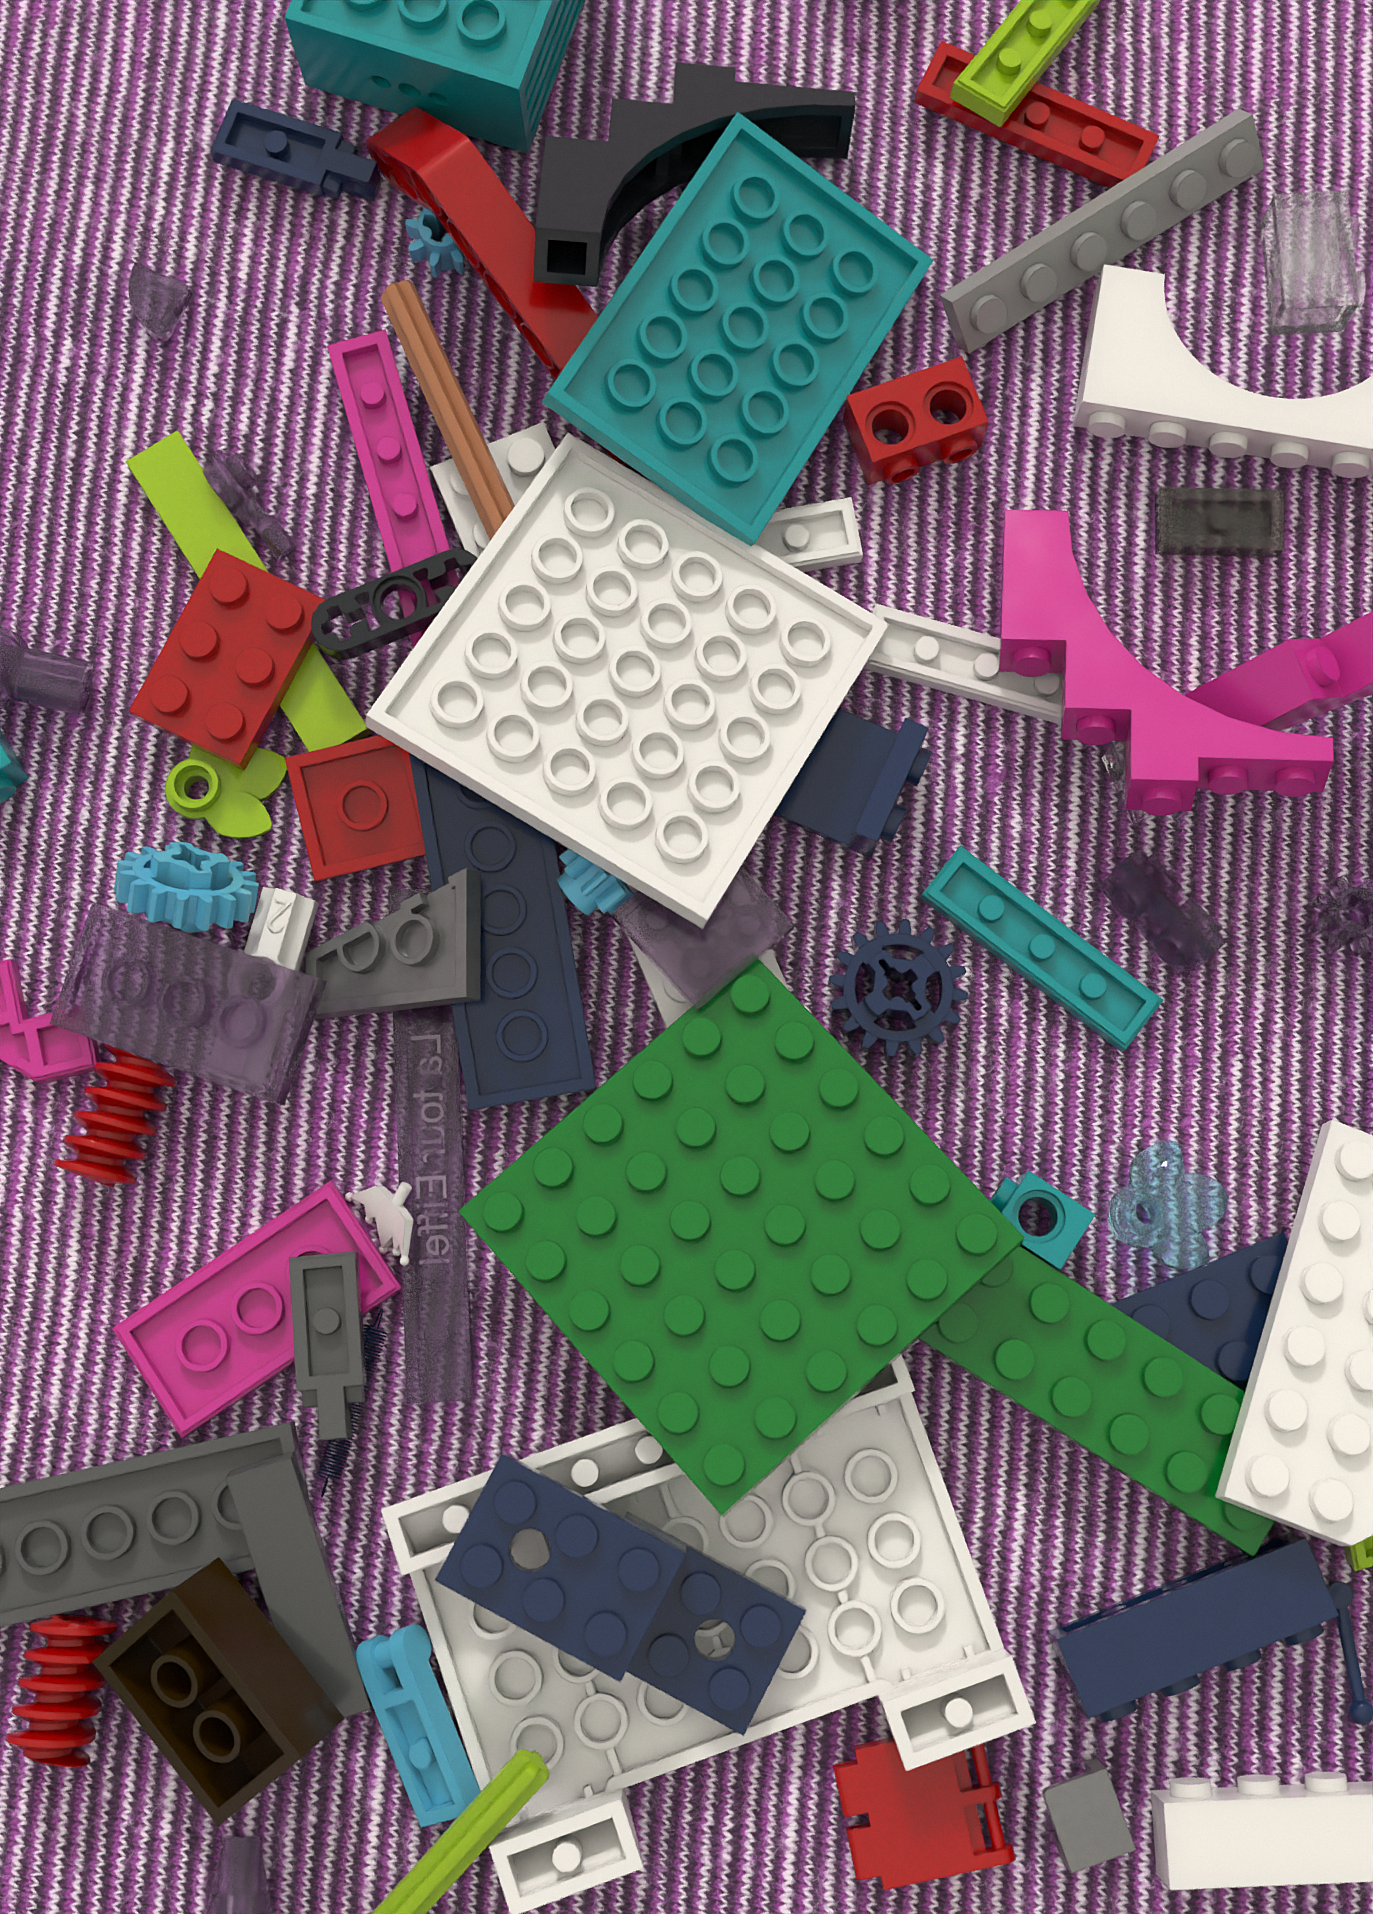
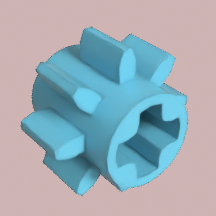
[405,206,466,278]
[557,848,635,916]

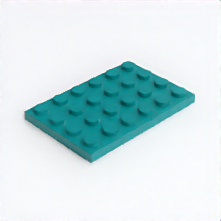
[542,112,934,546]

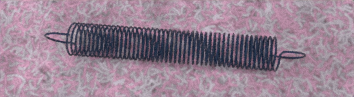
[316,1309,387,1497]

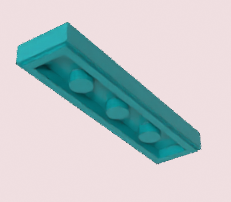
[920,846,1163,1052]

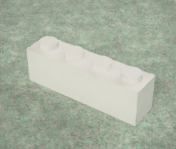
[1151,1772,1373,1890]

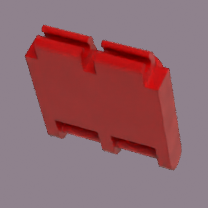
[833,1737,1016,1890]

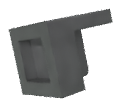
[1042,1758,1136,1874]

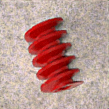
[52,1044,178,1187]
[5,1614,119,1768]

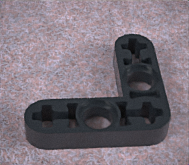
[311,549,478,660]

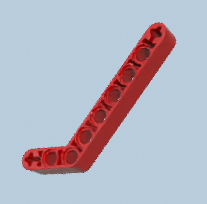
[365,107,655,484]

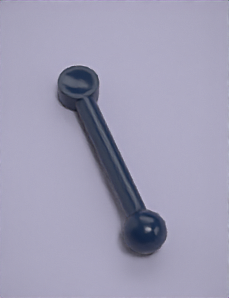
[1326,1581,1373,1725]

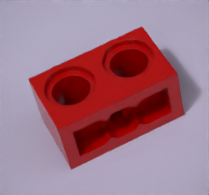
[843,356,989,485]

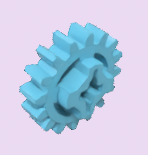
[114,842,259,933]

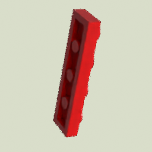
[914,41,1160,188]

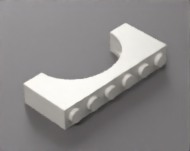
[1073,264,1373,478]

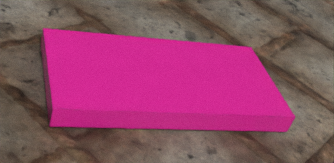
[112,1181,404,1438]

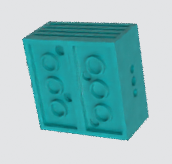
[284,0,585,154]

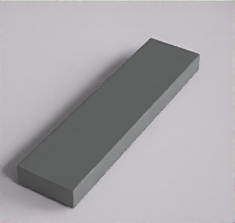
[226,1451,372,1718]

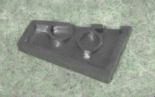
[305,868,481,1019]

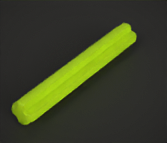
[371,1749,550,1914]

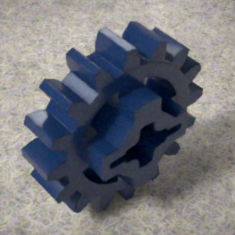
[827,919,968,1060]

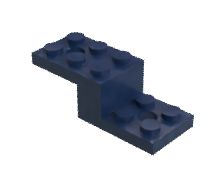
[435,1452,806,1736]

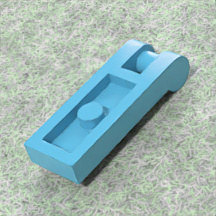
[356,1624,481,1828]

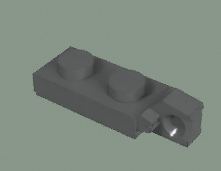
[289,1251,367,1441]

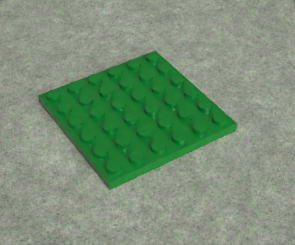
[458,953,1025,1517]

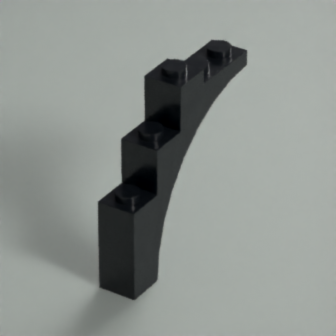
[534,62,856,287]

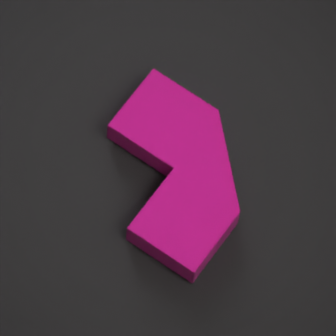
[0,959,102,1084]

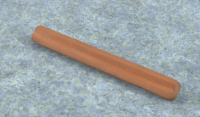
[381,280,515,540]

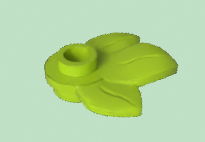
[165,746,288,839]

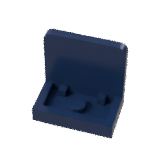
[773,708,932,858]

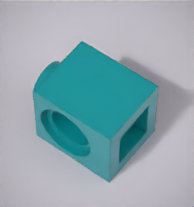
[989,1171,1095,1270]

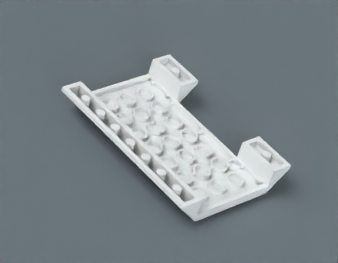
[381,1354,1036,1914]

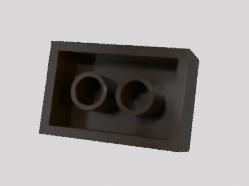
[93,1557,345,1826]

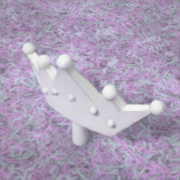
[345,1182,414,1266]

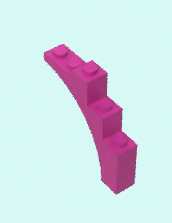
[999,510,1334,816]
[1184,611,1373,732]

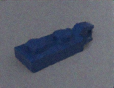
[210,99,383,201]

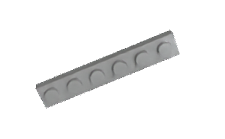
[940,109,1264,354]

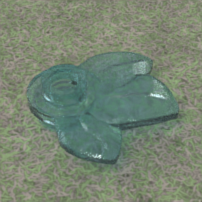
[1108,1141,1229,1270]

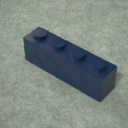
[1047,1533,1339,1722]

